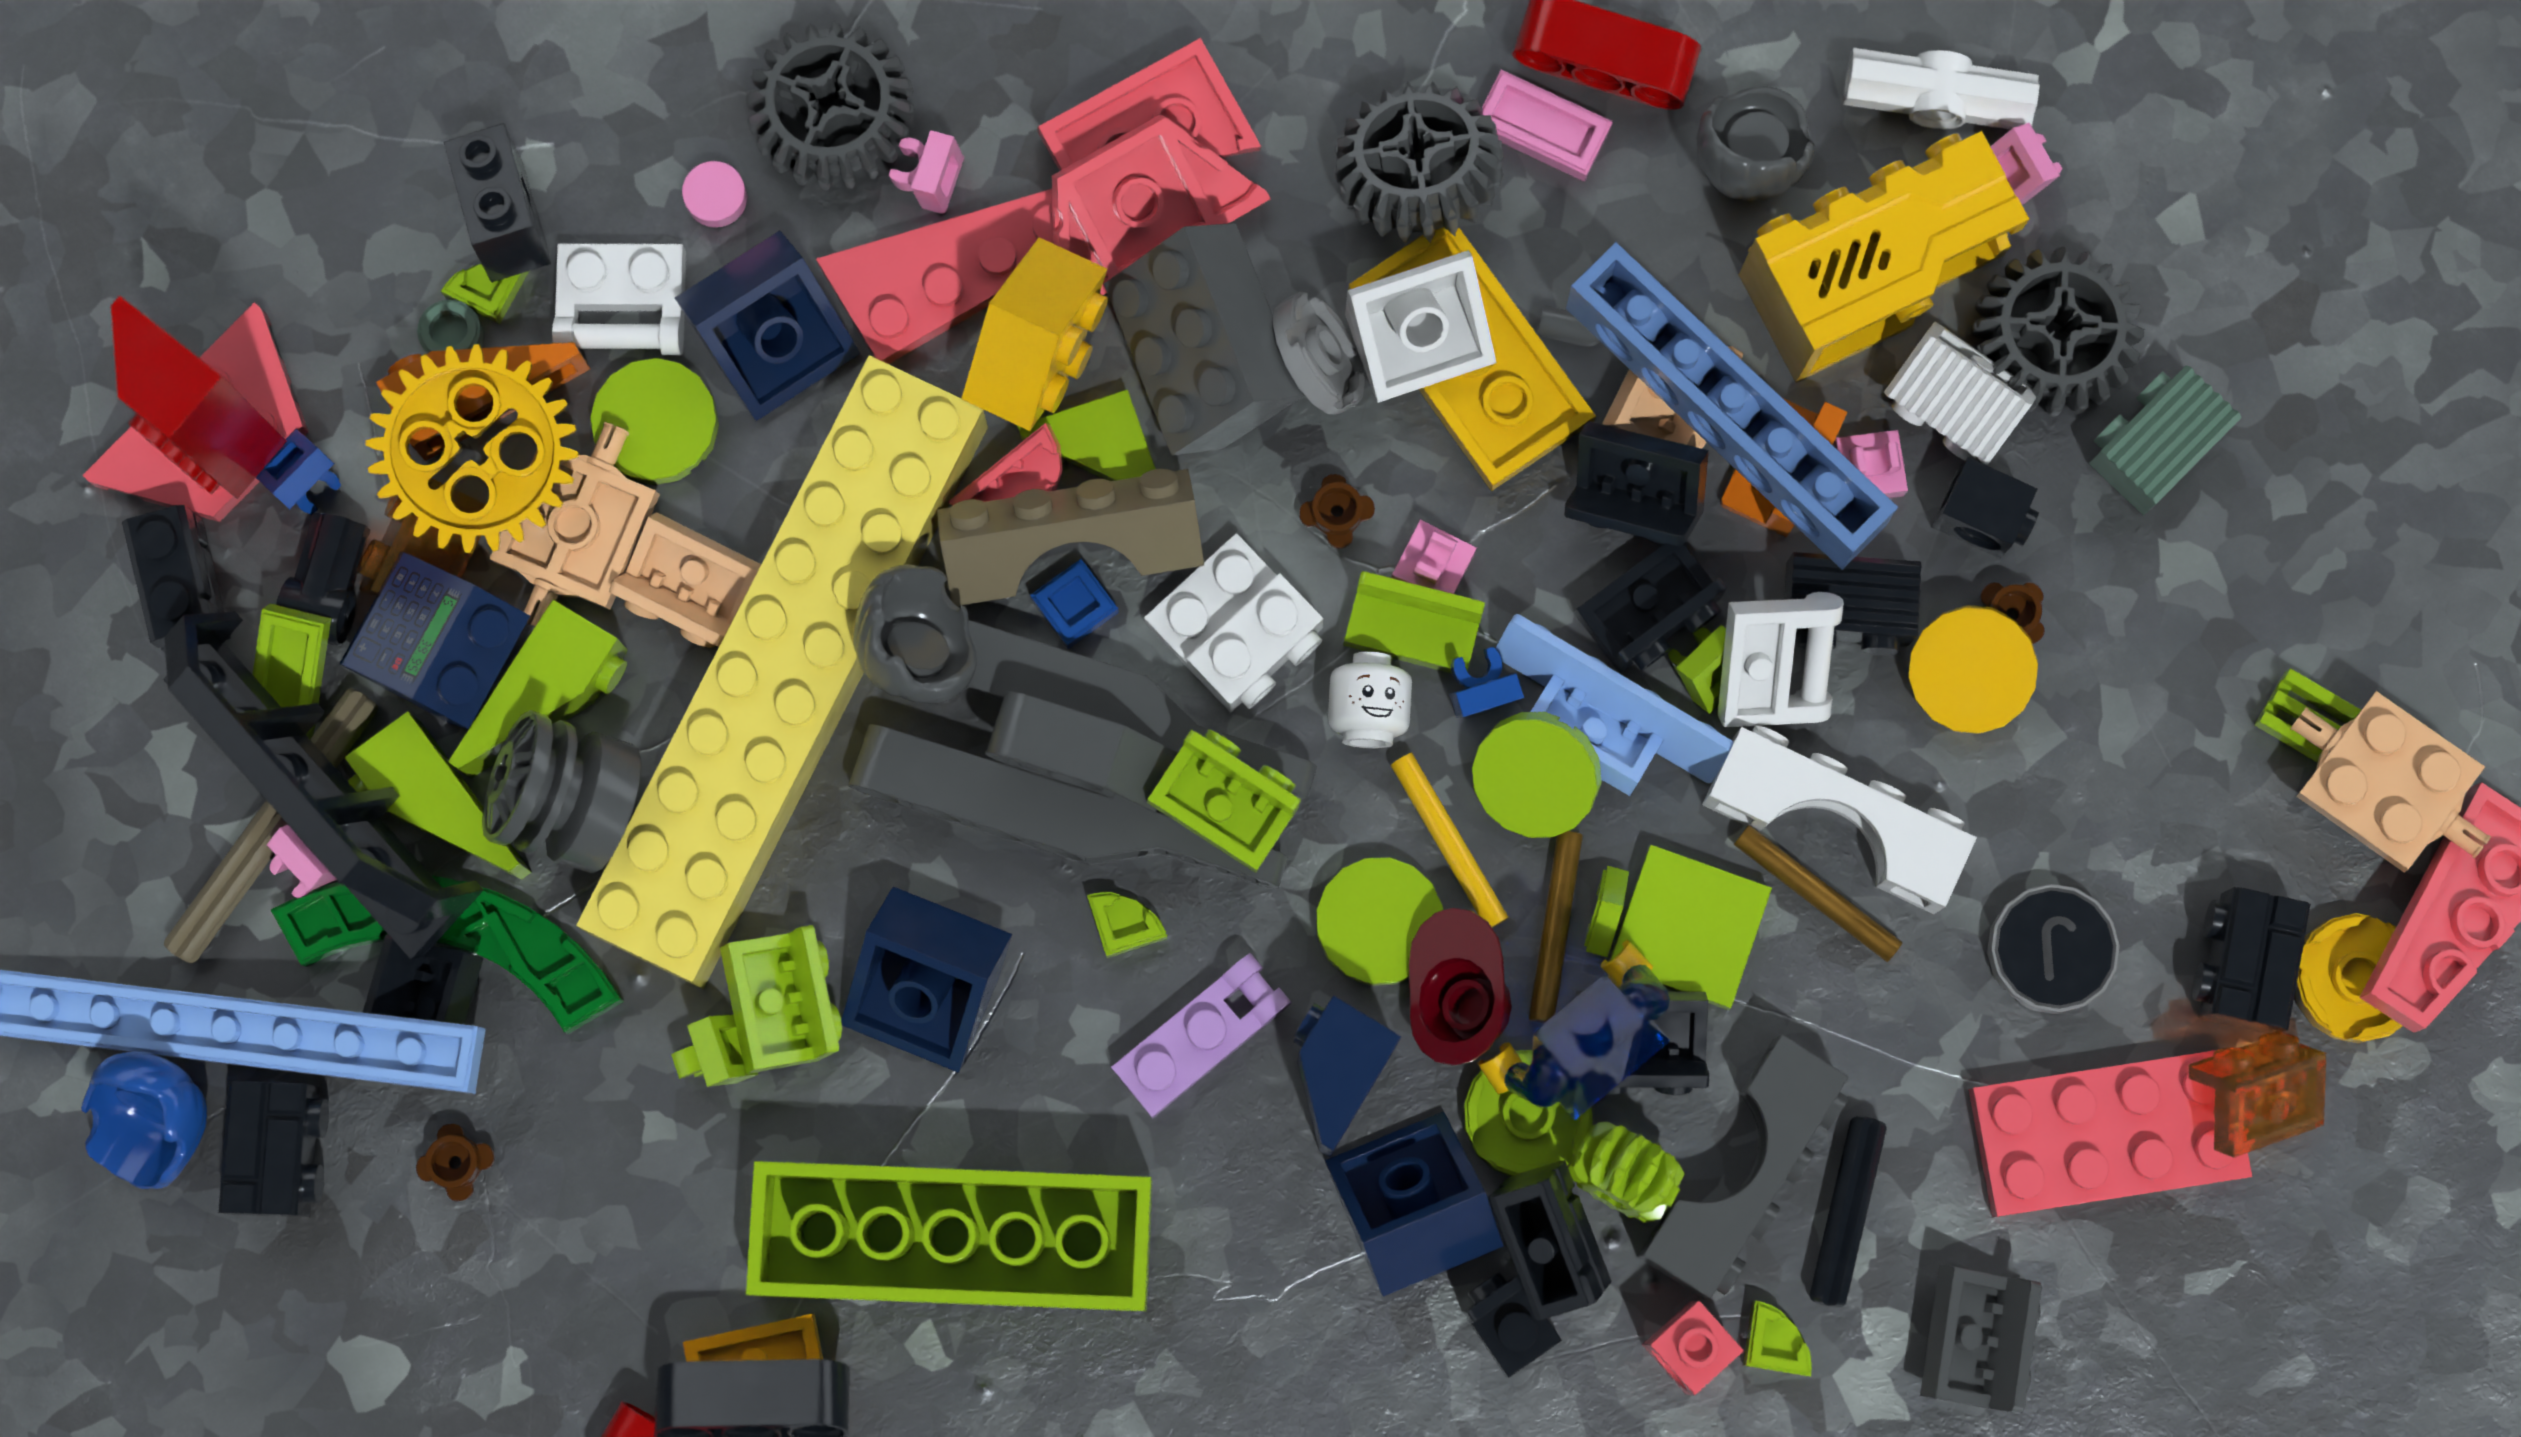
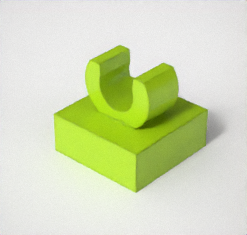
[1668,625,1726,714]
[671,1014,759,1087]

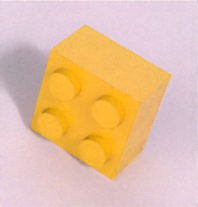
[961,237,1108,431]

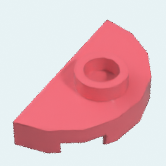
[948,423,1063,506]

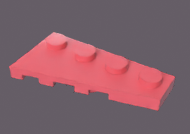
[2359,782,2521,1033]

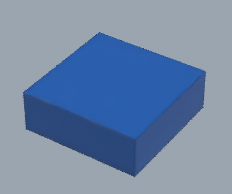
[1030,559,1119,649]

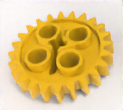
[365,344,579,553]

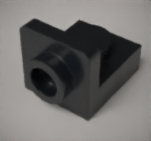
[1462,1271,1562,1378]

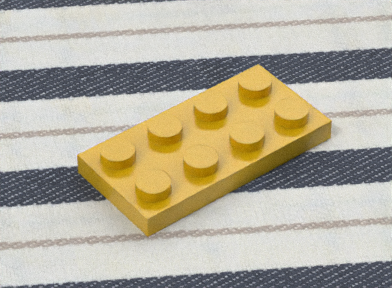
[1348,227,1596,492]

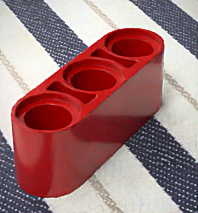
[1512,0,1702,110]

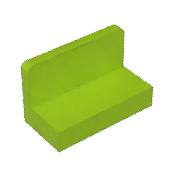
[1343,571,1485,674]

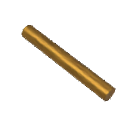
[1733,825,1903,962]
[1529,831,1583,1024]

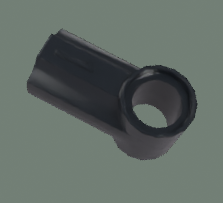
[276,513,370,646]

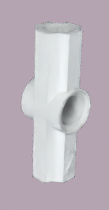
[1843,48,2040,129]

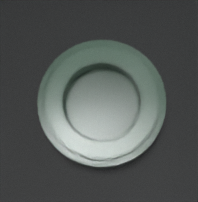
[417,300,484,353]

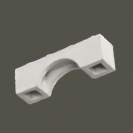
[1702,725,1977,914]

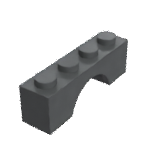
[1637,1034,1849,1300]

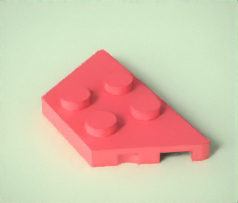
[1052,115,1270,295]
[82,302,308,522]

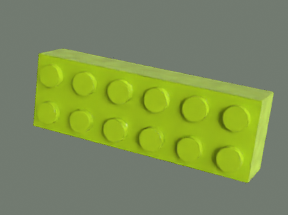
[746,1161,1153,1312]

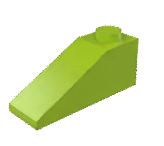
[448,600,628,778]
[344,711,532,880]

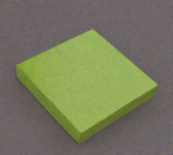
[1609,845,1772,1010]

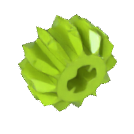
[1568,1122,1685,1222]

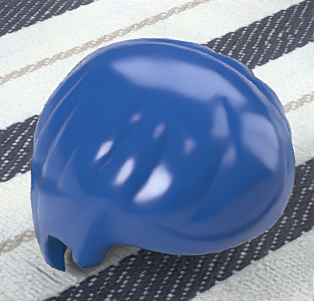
[81,1052,207,1189]

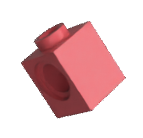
[1642,1300,1744,1395]

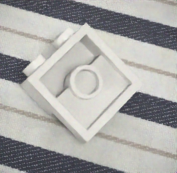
[1144,533,1324,713]

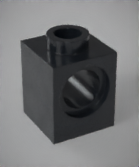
[1931,457,2039,558]

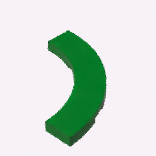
[271,876,624,1034]

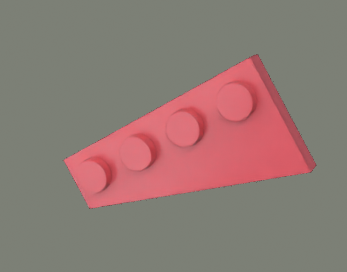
[816,189,1053,364]

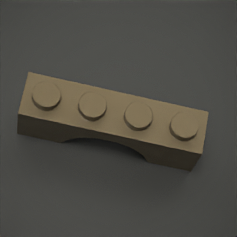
[937,469,1204,606]

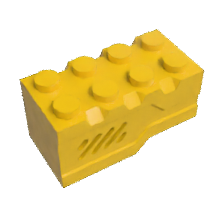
[1739,131,2029,383]

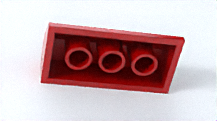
[111,295,287,499]

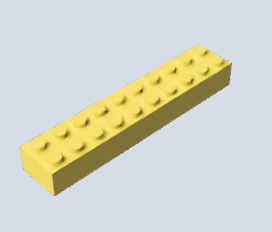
[576,355,988,990]

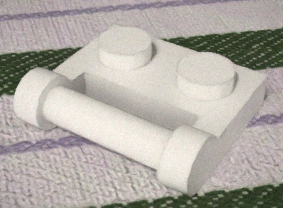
[552,244,686,355]
[1717,592,1844,727]

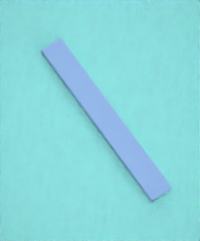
[0,970,486,1094]

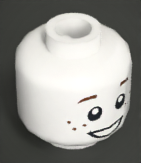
[1328,652,1412,748]

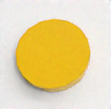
[1909,605,2038,734]
[2294,913,2402,1043]

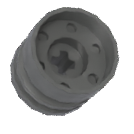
[482,710,641,873]

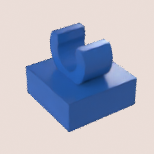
[256,429,341,515]
[1449,647,1524,718]

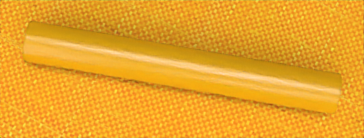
[1390,753,1509,928]

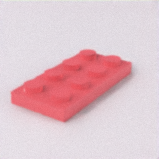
[1968,1048,2252,1218]

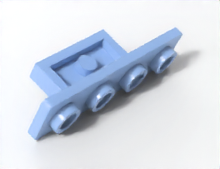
[1495,614,1734,796]

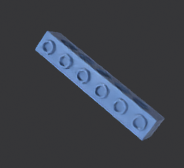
[1566,242,1898,570]

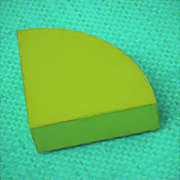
[441,264,529,324]
[1584,866,1629,957]
[1087,892,1168,958]
[1743,1300,1812,1377]

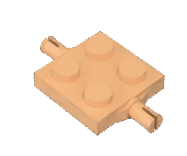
[489,422,660,626]
[2290,691,2491,873]

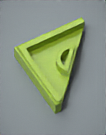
[1017,389,1155,481]

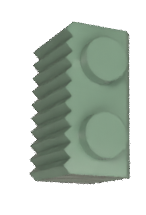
[2089,365,2242,516]

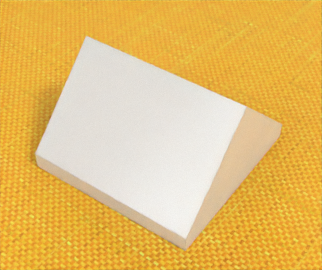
[1345,250,1497,403]

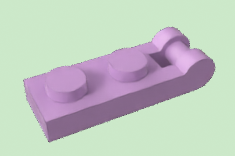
[1111,953,1292,1119]

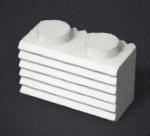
[1884,321,2036,465]

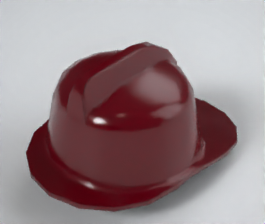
[1409,908,1512,1066]

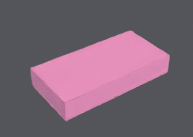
[1482,70,1613,182]

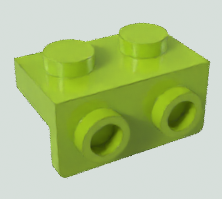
[1147,729,1301,873]
[720,925,842,1074]

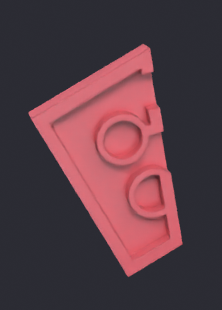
[1037,38,1262,171]

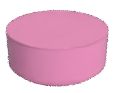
[682,161,747,227]

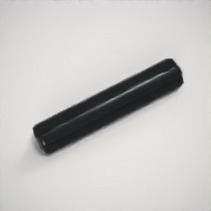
[1810,1116,1887,1308]

